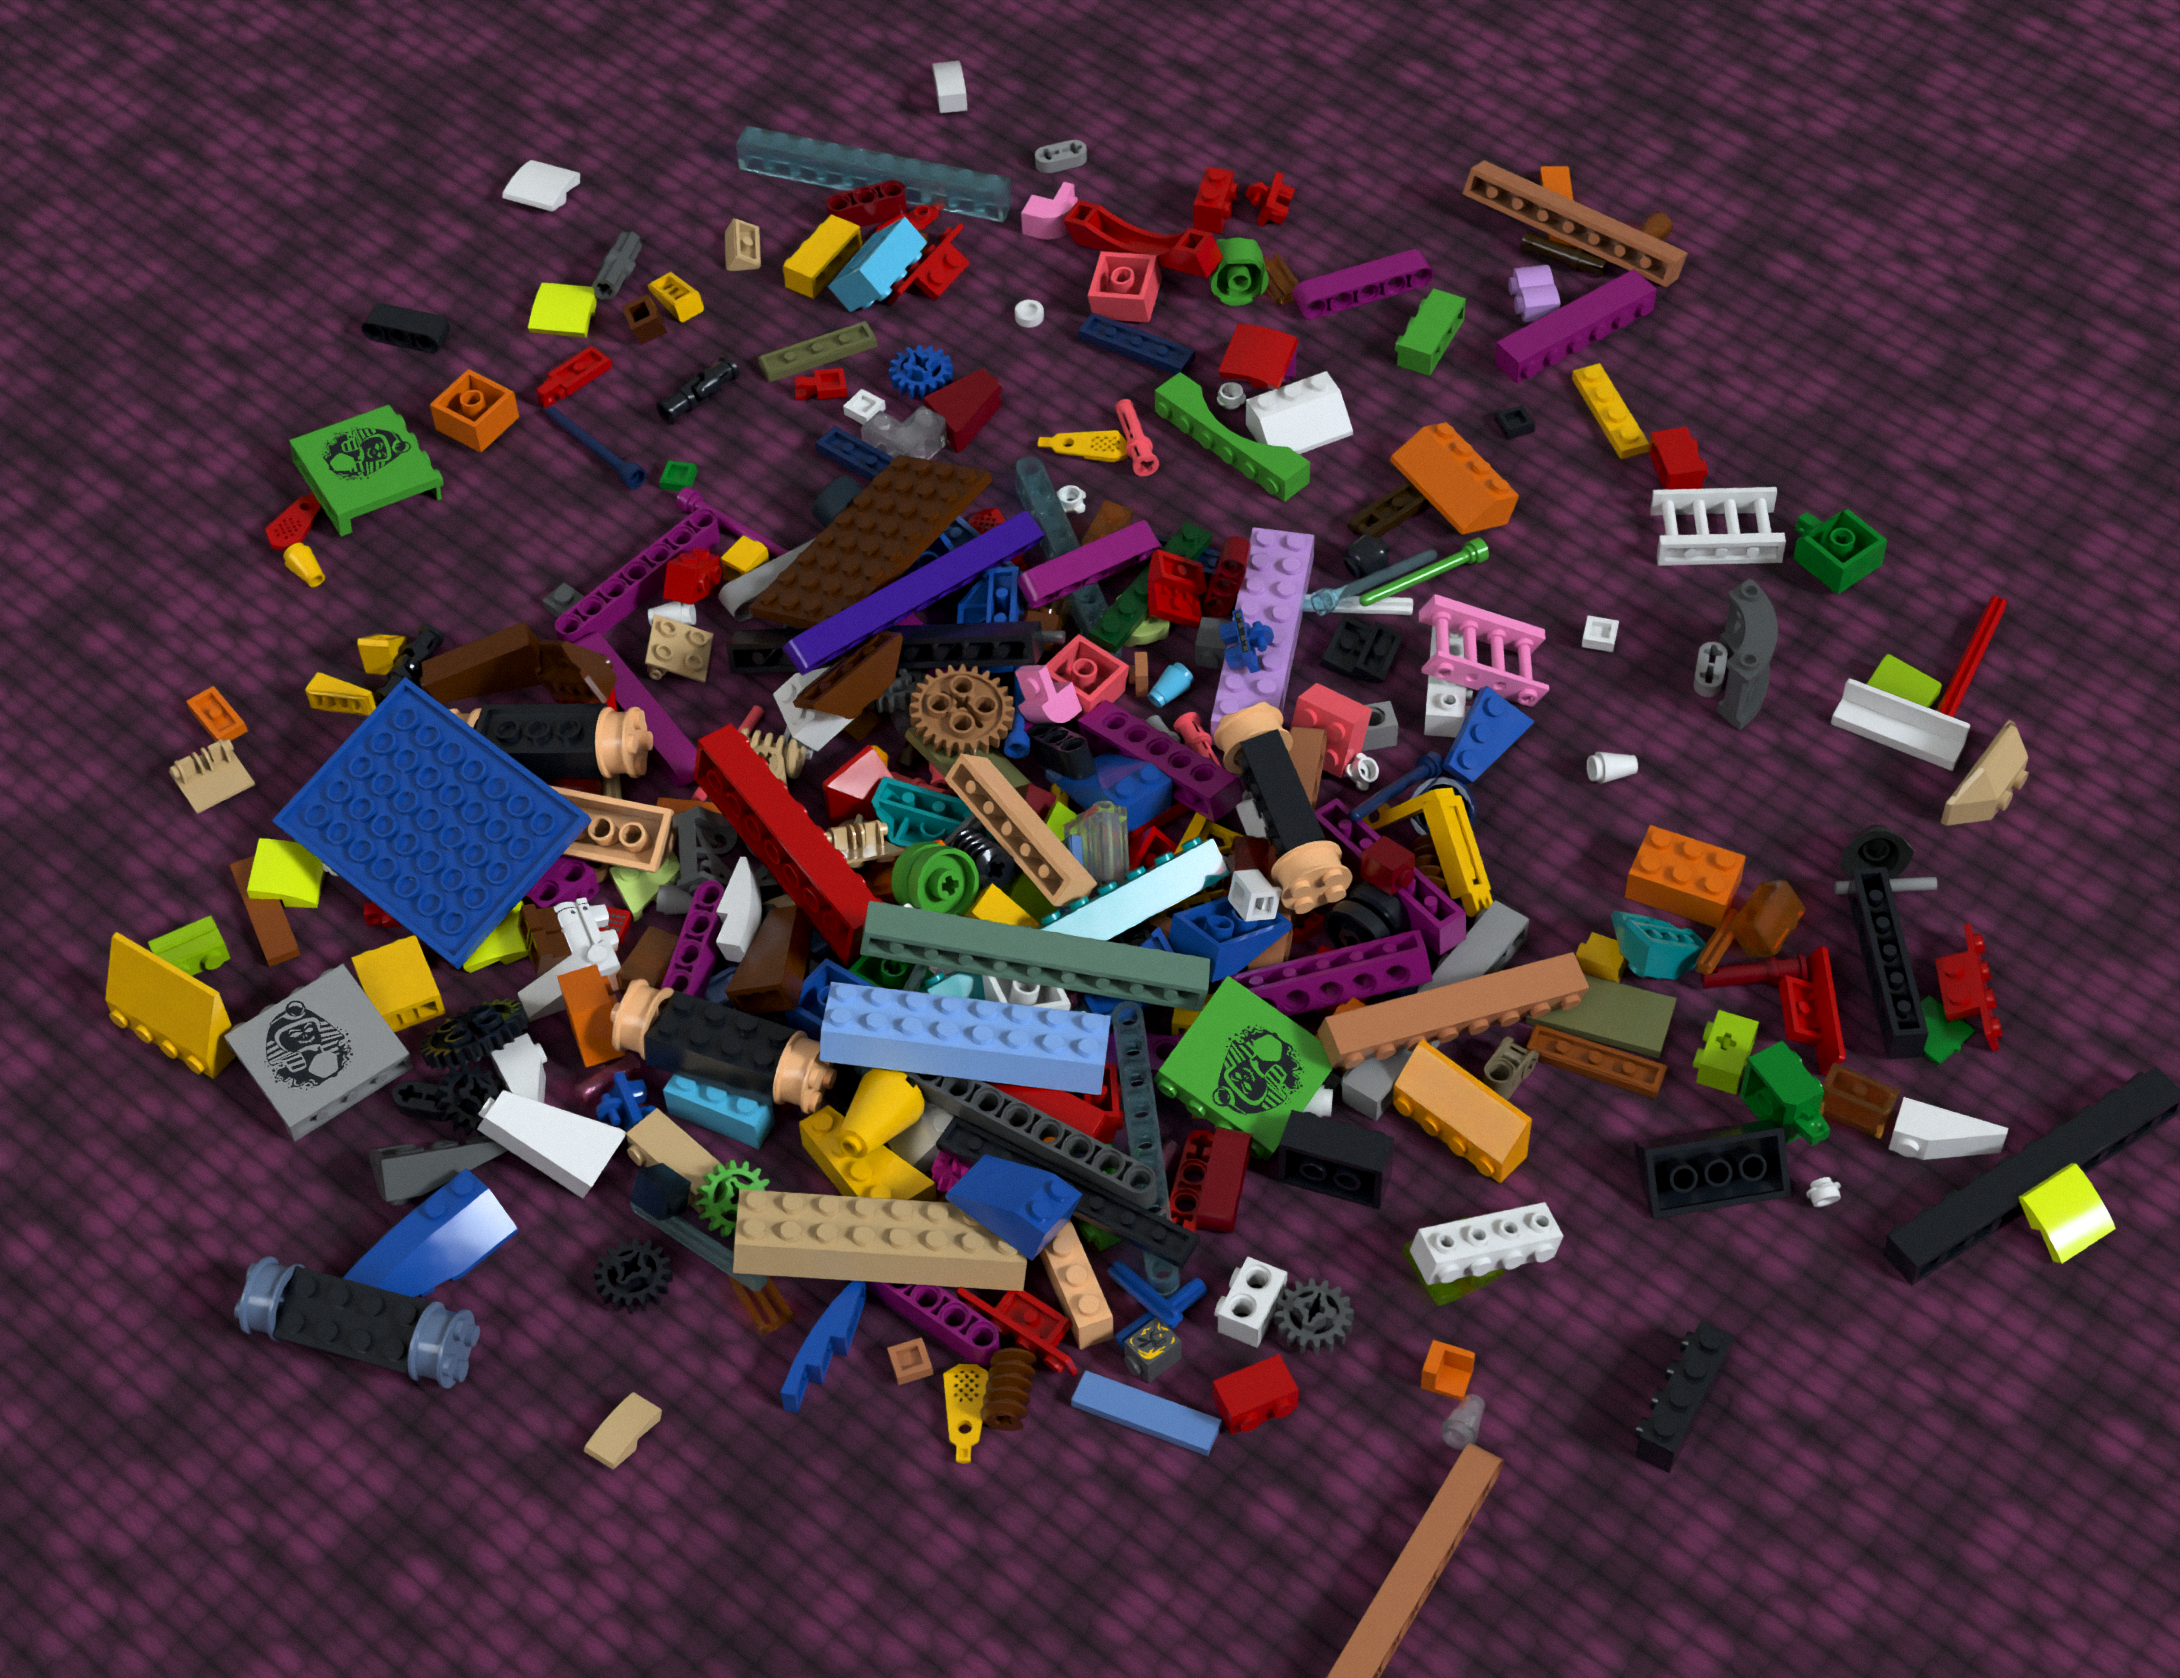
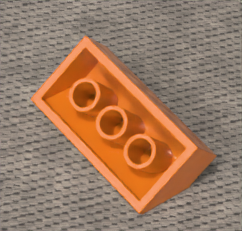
[1390,422,1519,535]

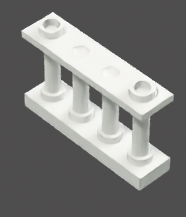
[1650,487,1786,566]

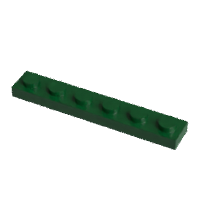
[1088,522,1213,654]

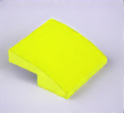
[528,282,598,338]
[247,838,325,908]
[463,899,528,973]
[2018,1163,2116,1264]

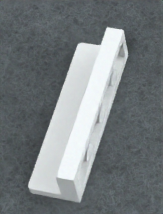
[1831,678,1970,771]

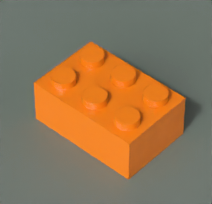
[1625,825,1746,928]

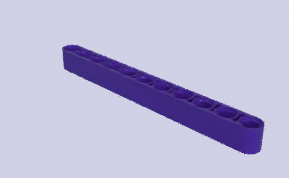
[782,510,1046,676]

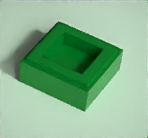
[659,460,698,491]

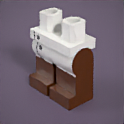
[517,897,619,976]

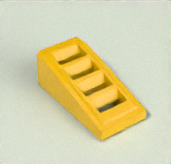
[647,272,704,322]
[305,672,376,716]

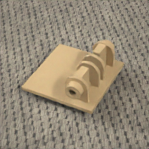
[645,614,713,683]
[169,738,255,814]
[825,820,904,868]

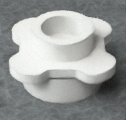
[1055,485,1086,514]
[1345,753,1379,791]

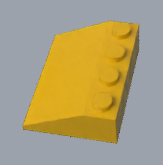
[105,932,236,1079]

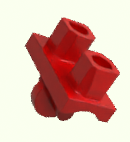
[1246,171,1295,227]

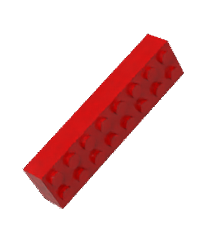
[693,723,883,967]

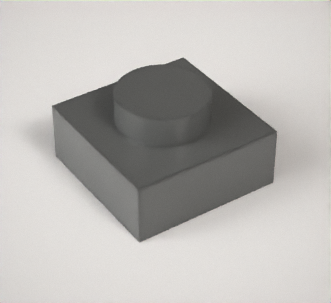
[542,583,585,618]

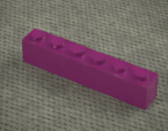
[1495,269,1657,383]
[1314,798,1466,955]

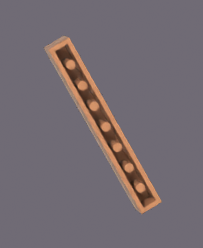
[1462,160,1688,287]
[1317,952,1589,1069]

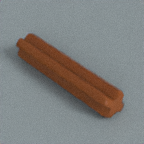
[1694,908,1745,976]

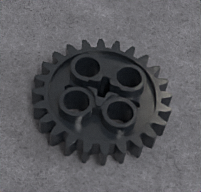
[419,998,529,1070]

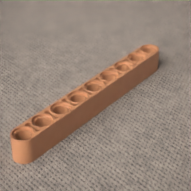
[1247,726,1327,971]
[1327,1442,1504,1678]

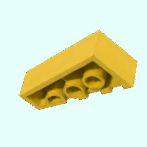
[799,1105,938,1202]

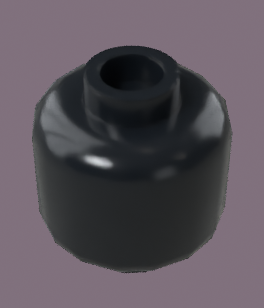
[1343,534,1390,580]

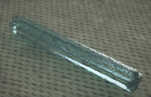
[630,1201,768,1292]

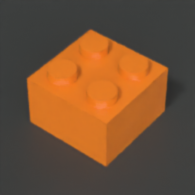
[430,369,519,453]
[557,964,625,1068]

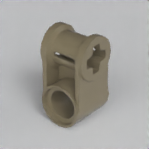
[1482,1036,1539,1100]

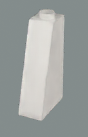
[477,1090,626,1198]

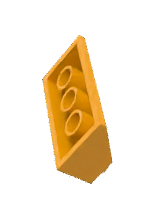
[1392,1039,1532,1183]

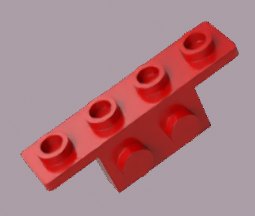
[887,223,971,306]
[1935,923,2003,1051]
[1778,946,1846,1076]
[956,1286,1078,1377]

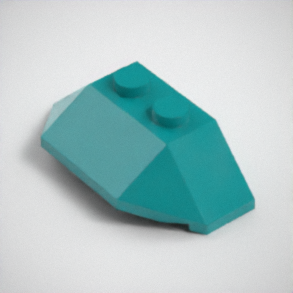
[871,776,996,847]
[1611,911,1707,980]

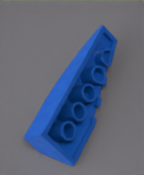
[343,1168,518,1298]

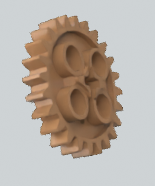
[909,664,1015,757]

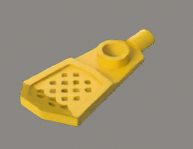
[1038,430,1128,463]
[943,1364,988,1464]

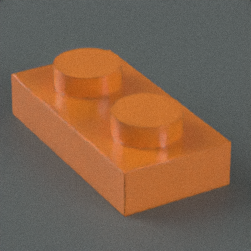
[186,686,248,742]

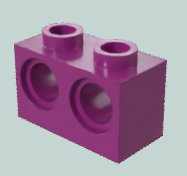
[522,855,599,909]

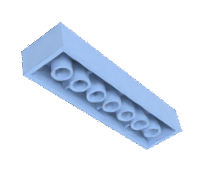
[820,982,1111,1095]

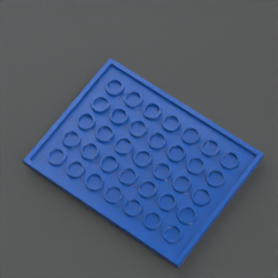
[272,677,592,970]

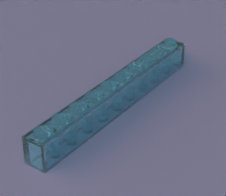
[736,126,1012,222]

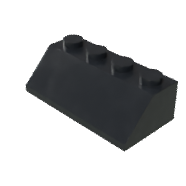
[1634,1119,1791,1219]

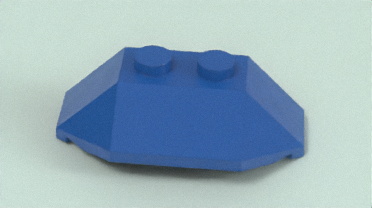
[957,566,1024,674]

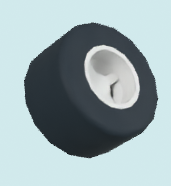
[811,475,864,528]

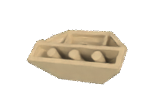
[1941,719,2029,826]

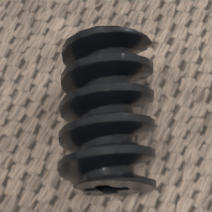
[950,828,1015,888]

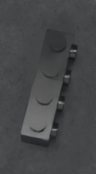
[1634,1321,1735,1473]

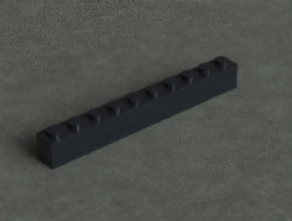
[726,621,1045,674]
[1883,1066,2180,1285]

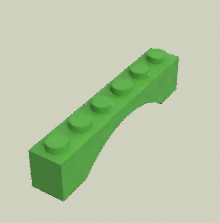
[1155,372,1310,502]

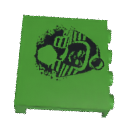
[289,405,444,537]
[1153,976,1332,1162]

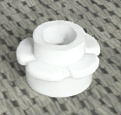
[1217,382,1246,410]
[1806,1177,1841,1207]

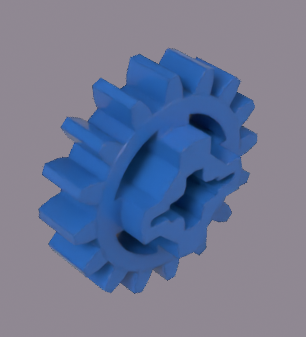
[889,344,954,400]

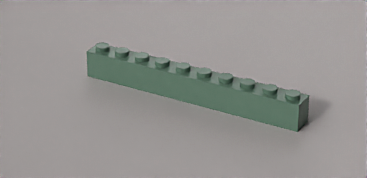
[860,901,1210,1012]

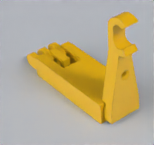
[1362,787,1493,917]

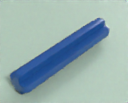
[1108,1261,1183,1329]
[1115,1278,1208,1350]

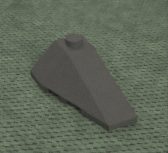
[368,1135,508,1205]

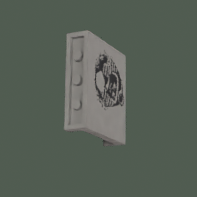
[224,964,413,1142]

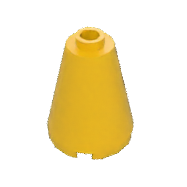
[837,1068,925,1159]

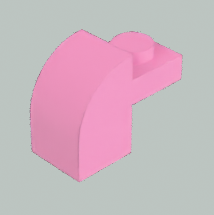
[1021,182,1078,239]
[1015,665,1082,723]

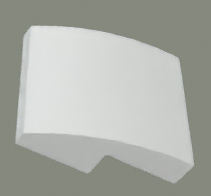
[503,160,580,212]

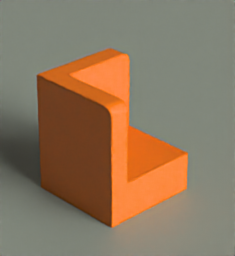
[1421,1340,1475,1400]

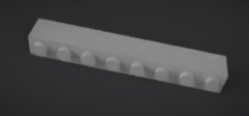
[1340,900,1529,1121]

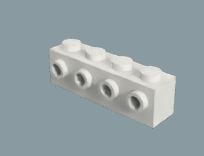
[1424,626,1473,737]
[1410,1202,1563,1285]

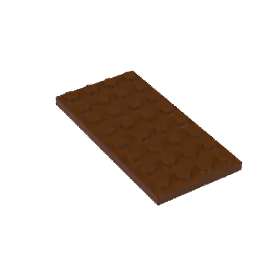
[749,455,993,629]

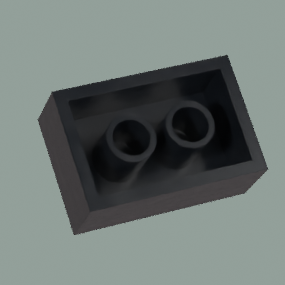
[1278,1110,1394,1210]

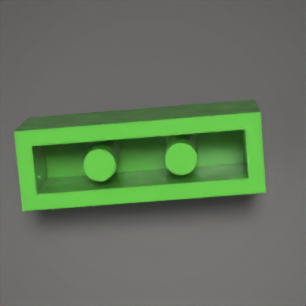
[1395,288,1466,376]

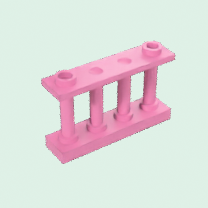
[1419,594,1549,707]

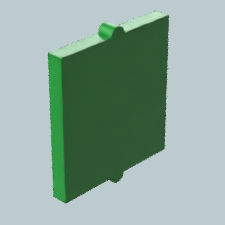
[1921,995,1976,1066]

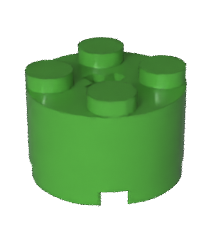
[1208,238,1269,306]

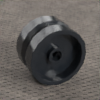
[1324,880,1411,949]

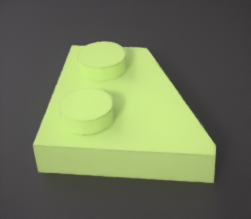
[609,852,681,921]

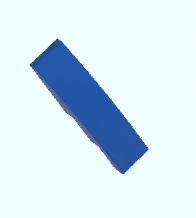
[780,1281,868,1413]

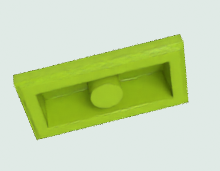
[1867,654,1942,708]

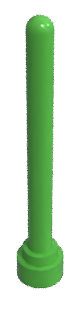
[1359,537,1489,607]

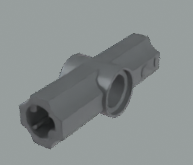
[591,231,642,300]

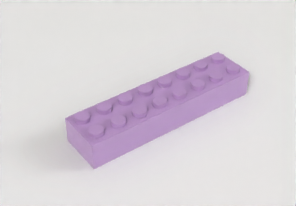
[1211,527,1314,745]

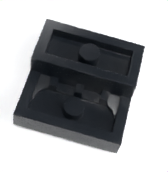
[1319,614,1404,683]

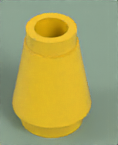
[283,543,325,588]

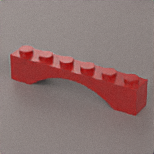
[1063,200,1223,278]

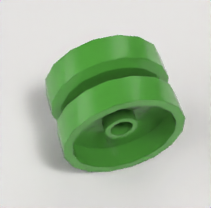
[891,841,979,916]

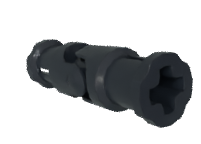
[656,355,739,425]
[374,624,444,704]

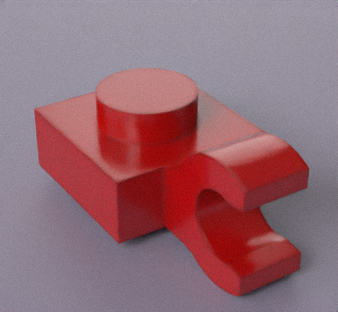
[794,368,847,401]

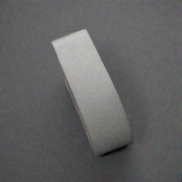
[1035,140,1087,173]
[1693,642,1728,697]

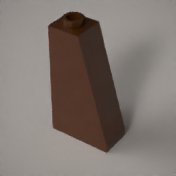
[420,621,541,703]
[725,905,813,1015]

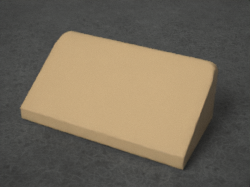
[725,218,761,271]

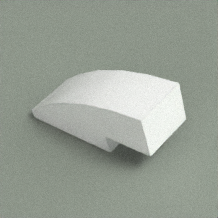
[932,61,967,113]
[716,856,762,962]

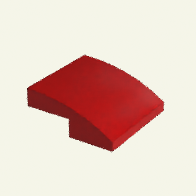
[1218,323,1298,389]
[1148,549,1207,629]

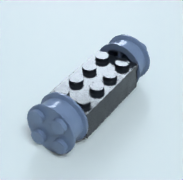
[234,1256,480,1389]

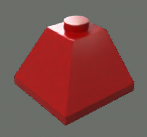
[822,745,894,827]

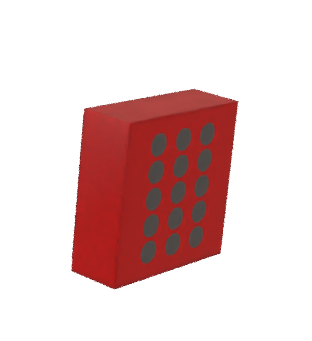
[598,906,633,944]

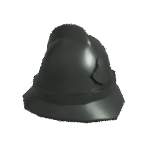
[1840,825,1914,879]

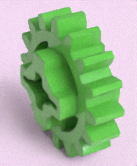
[695,1160,770,1237]

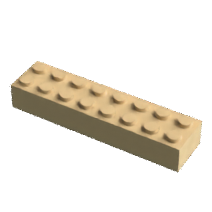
[733,1189,1027,1291]

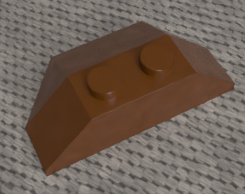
[793,630,903,719]
[535,639,618,704]

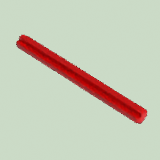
[1936,595,2007,718]

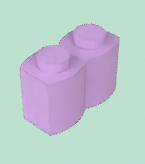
[1508,265,1560,323]

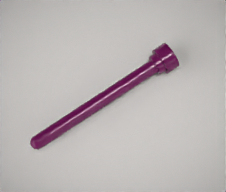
[676,486,789,558]

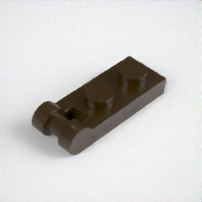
[1347,480,1430,538]

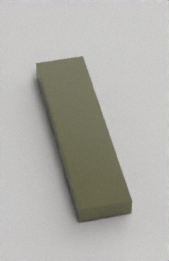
[758,321,878,383]

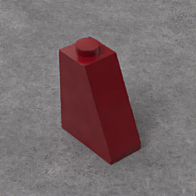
[923,368,1002,453]

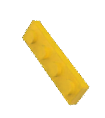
[1572,363,1649,460]

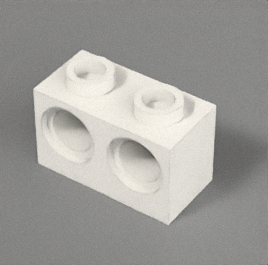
[1214,1257,1287,1348]

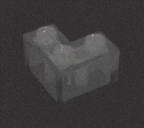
[861,405,947,460]

